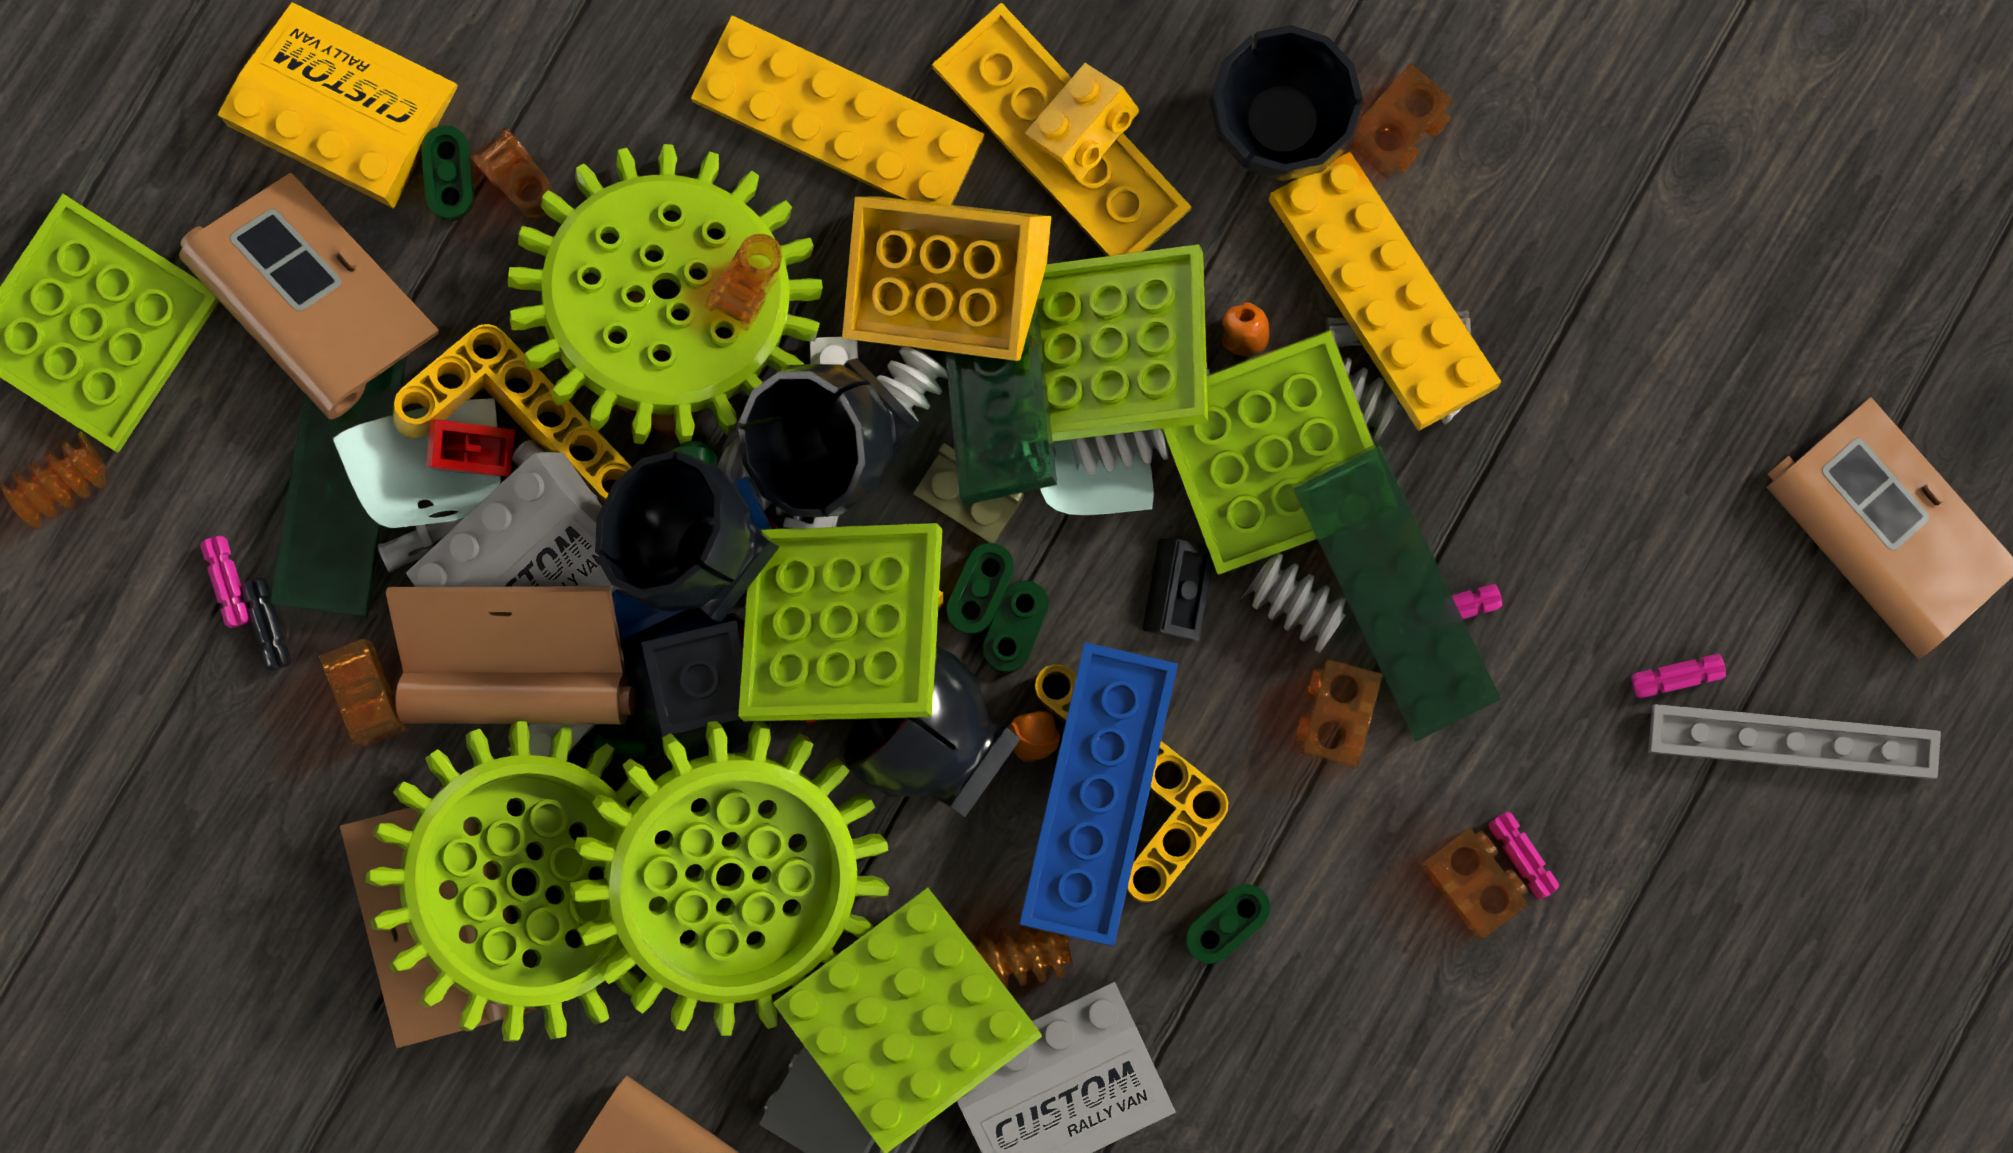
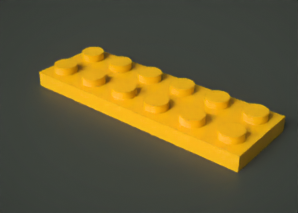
[932,2,1191,256]
[691,16,985,205]
[1269,152,1501,431]

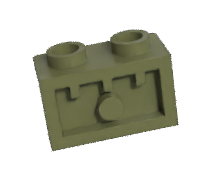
[913,442,1023,543]

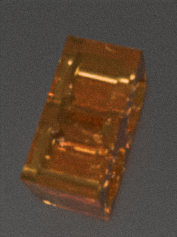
[1351,63,1453,179]
[319,638,407,748]
[1294,659,1383,769]
[1420,828,1529,940]

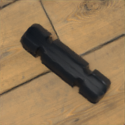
[240,578,291,671]

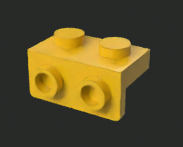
[1024,63,1139,180]

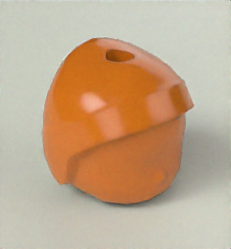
[1221,302,1269,357]
[1008,711,1060,762]

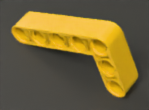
[393,324,632,506]
[1035,664,1228,903]

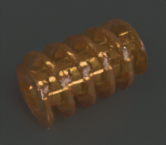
[0,431,107,529]
[970,925,1074,989]

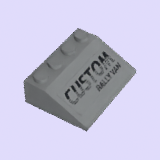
[406,452,616,594]
[957,982,1176,1153]

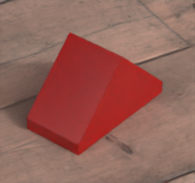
[426,419,515,477]

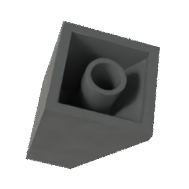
[759,1046,927,1153]

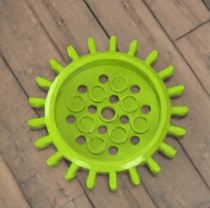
[508,144,823,445]
[365,721,665,1042]
[570,721,889,1036]

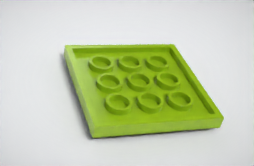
[0,194,219,453]
[1016,244,1208,445]
[1162,329,1397,575]
[738,523,942,721]
[773,888,1042,1153]

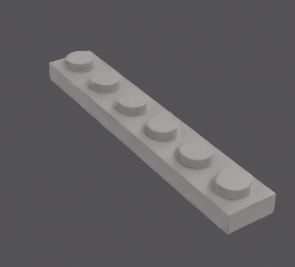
[1648,704,1941,779]

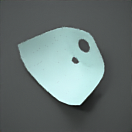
[333,398,500,528]
[1021,439,1154,515]

